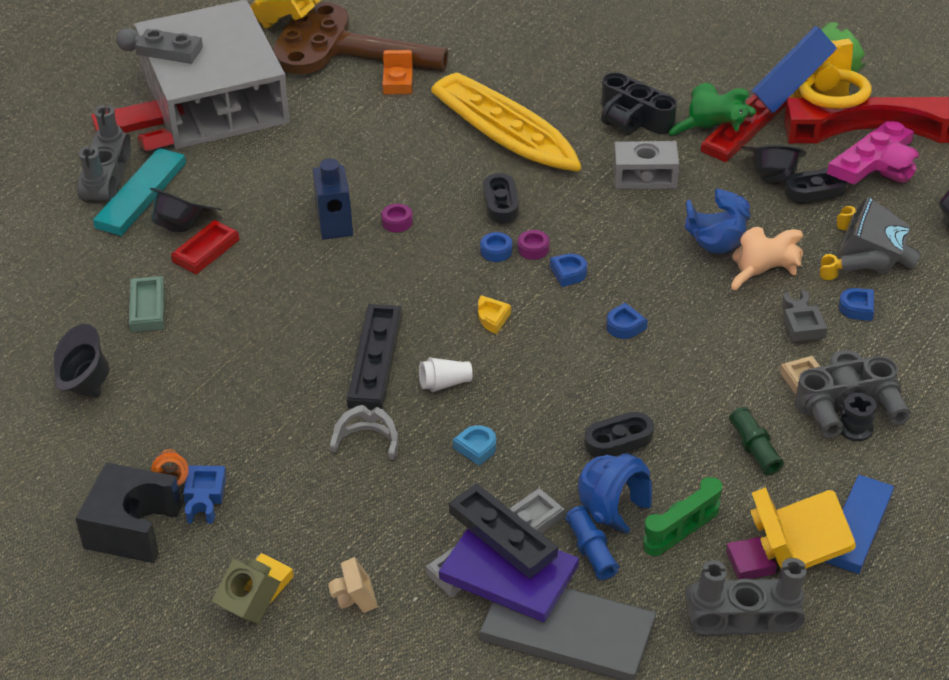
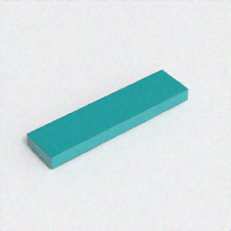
[93,148,186,236]

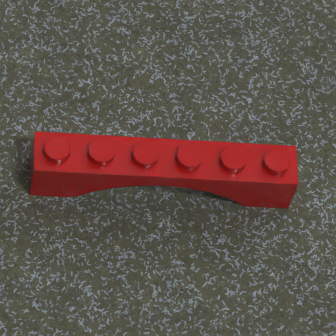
[784,97,949,144]

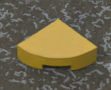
[478,295,511,334]

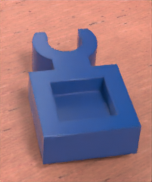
[183,465,227,524]

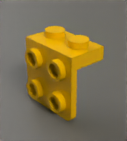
[750,487,856,569]

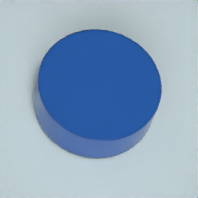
[480,232,512,262]

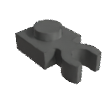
[782,290,827,342]

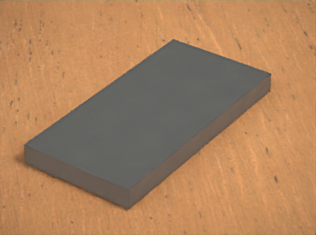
[480,588,656,680]

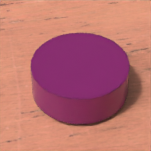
[381,203,413,232]
[517,230,550,260]

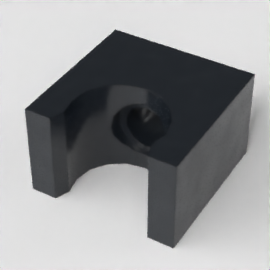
[75,462,182,563]

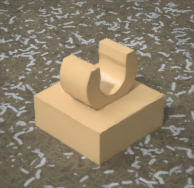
[328,557,378,613]

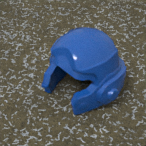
[685,188,751,254]
[577,453,652,533]

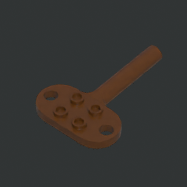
[273,2,449,74]

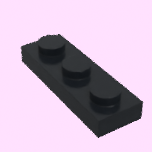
[449,483,558,578]

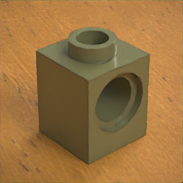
[211,558,281,624]

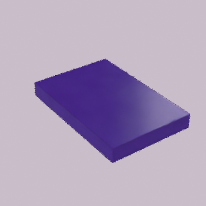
[439,528,579,623]

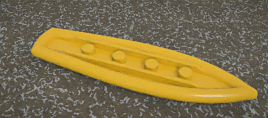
[431,73,581,172]

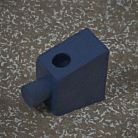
[312,158,353,240]

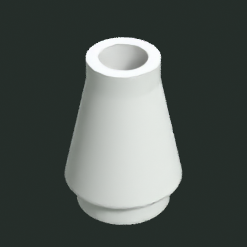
[419,357,473,392]

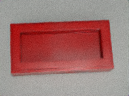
[171,220,239,275]

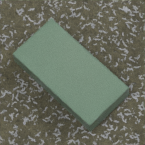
[129,276,165,332]

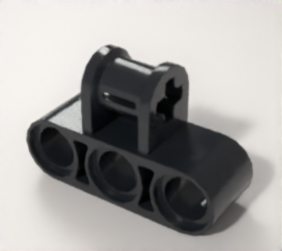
[601,72,677,135]

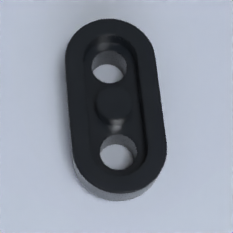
[785,168,847,203]
[483,173,519,223]
[584,412,654,457]

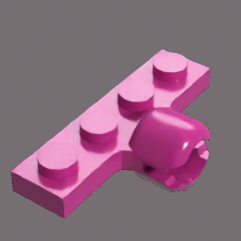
[827,121,919,185]

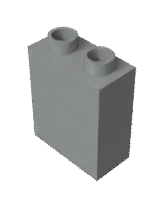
[134,0,290,149]

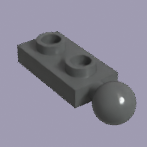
[116,28,203,64]

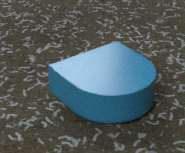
[453,425,496,466]

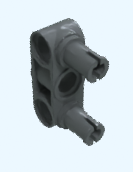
[78,105,131,202]
[795,356,911,438]
[685,558,807,635]

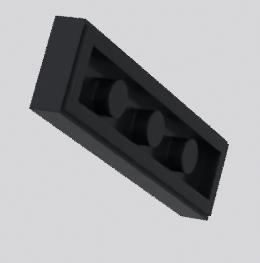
[347,304,402,410]

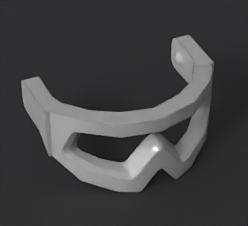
[330,405,399,460]

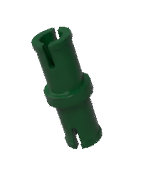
[729,407,784,475]

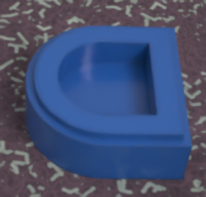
[550,253,587,287]
[838,288,874,321]
[606,303,648,339]

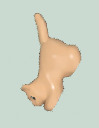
[731,227,803,290]

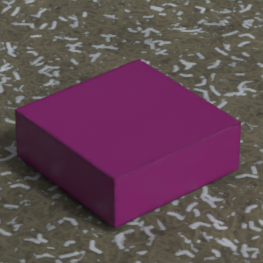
[726,536,777,580]

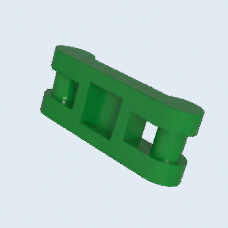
[643,477,723,556]

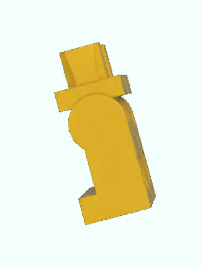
[250,0,321,29]

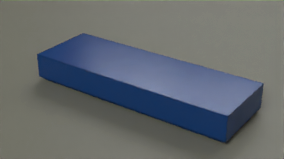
[751,26,837,113]
[824,474,894,574]

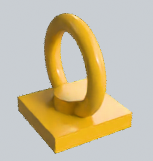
[790,39,872,109]

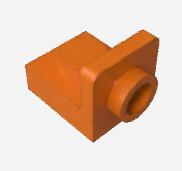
[382,50,413,94]

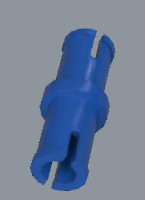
[565,506,620,580]

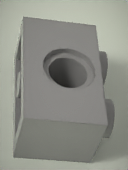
[613,141,679,189]

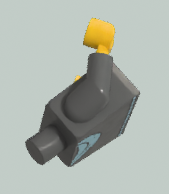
[820,197,920,280]

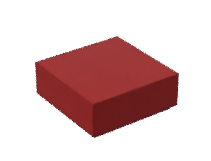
[137,128,174,151]

